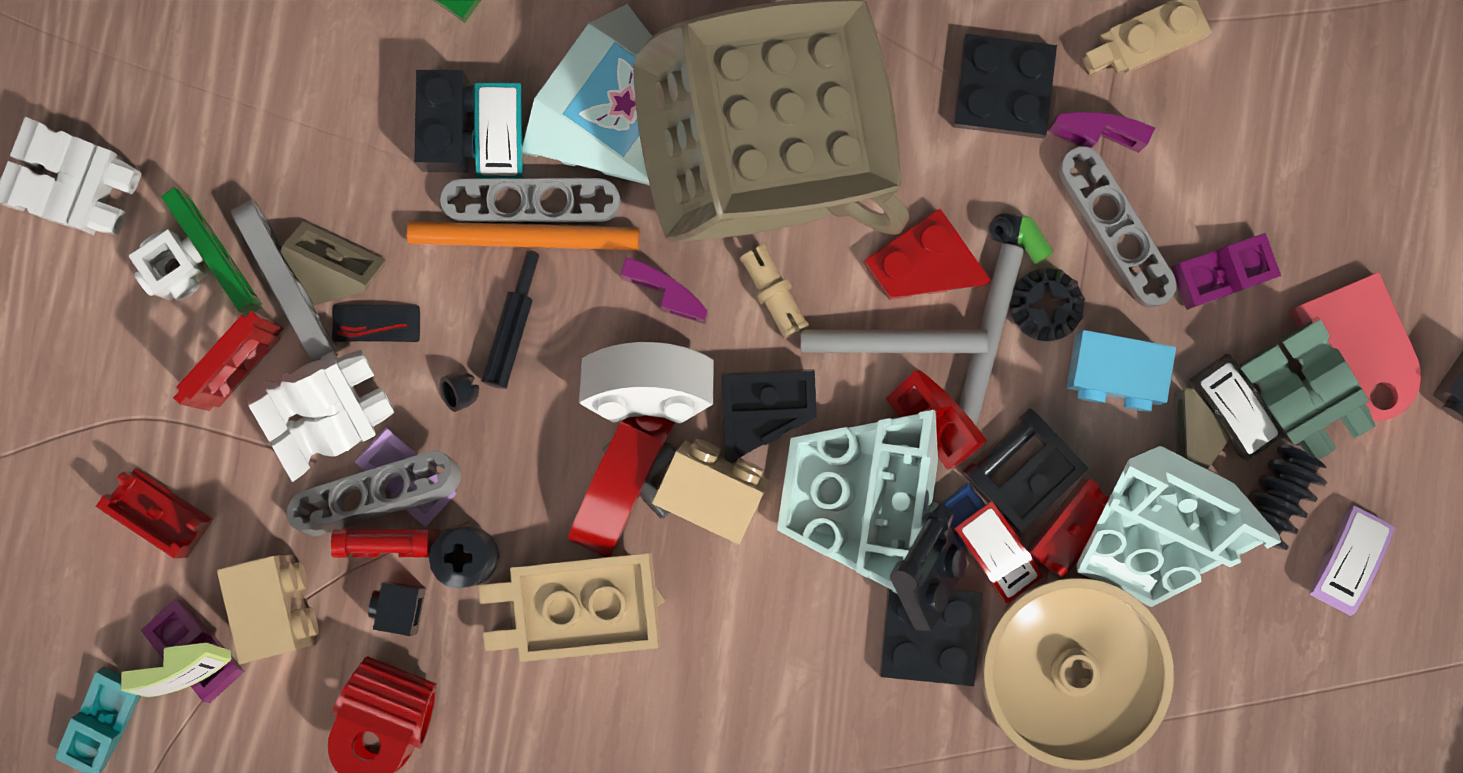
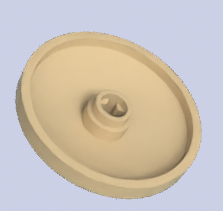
[982,578,1174,770]

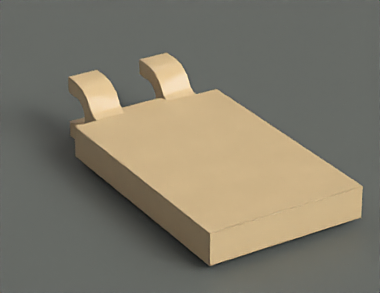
[478,553,662,662]

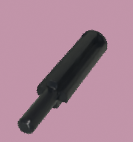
[481,250,539,389]

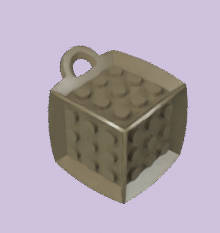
[633,0,909,241]

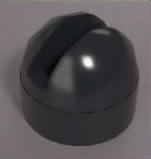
[440,371,480,412]

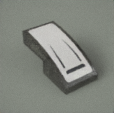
[1189,353,1285,461]

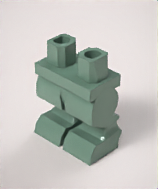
[1239,316,1376,460]

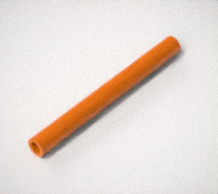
[407,221,639,250]

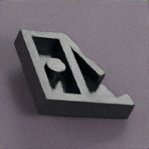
[721,369,817,463]

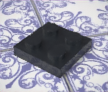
[953,34,1057,139]
[879,588,983,686]

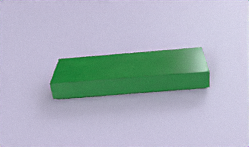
[161,187,263,315]

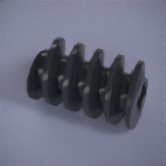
[1248,443,1327,551]
[429,527,500,589]

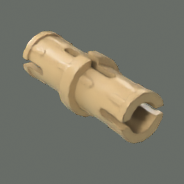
[739,244,809,339]

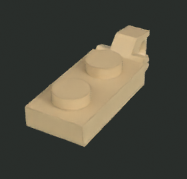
[1082,0,1212,75]

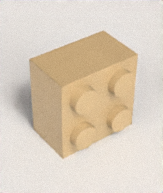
[652,438,769,545]
[217,555,319,665]

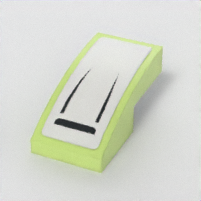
[121,643,231,697]

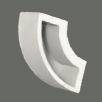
[579,342,714,424]

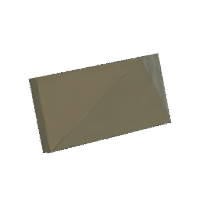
[281,221,386,305]
[1174,389,1231,469]

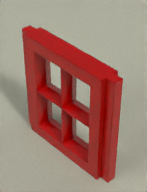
[173,311,284,411]

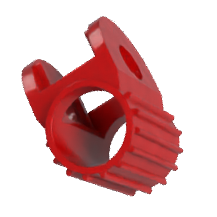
[328,656,437,773]

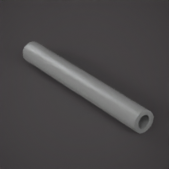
[958,244,1024,426]
[801,329,988,353]

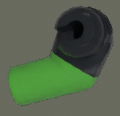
[988,213,1054,264]

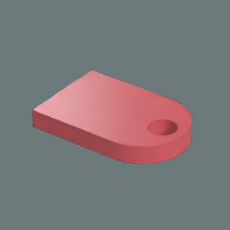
[1290,272,1421,422]

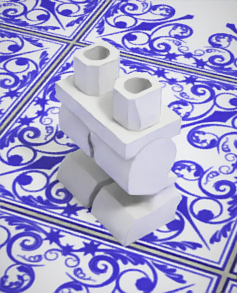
[0,117,141,235]
[247,349,394,482]

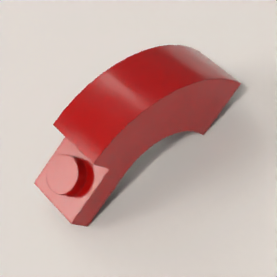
[567,415,675,557]

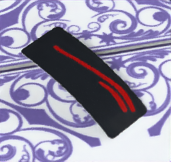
[332,305,420,342]

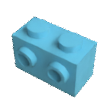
[1066,330,1176,412]

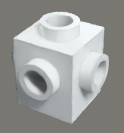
[129,229,208,301]

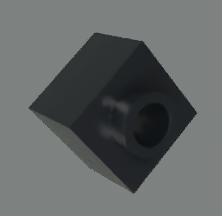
[368,582,426,636]

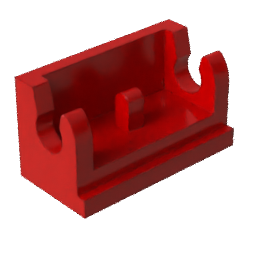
[95,468,213,558]
[1026,478,1109,579]

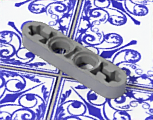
[1059,146,1176,308]
[440,178,621,223]
[231,199,339,361]
[286,450,461,537]

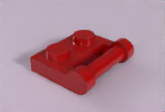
[331,529,439,558]

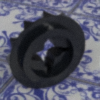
[1010,267,1085,342]

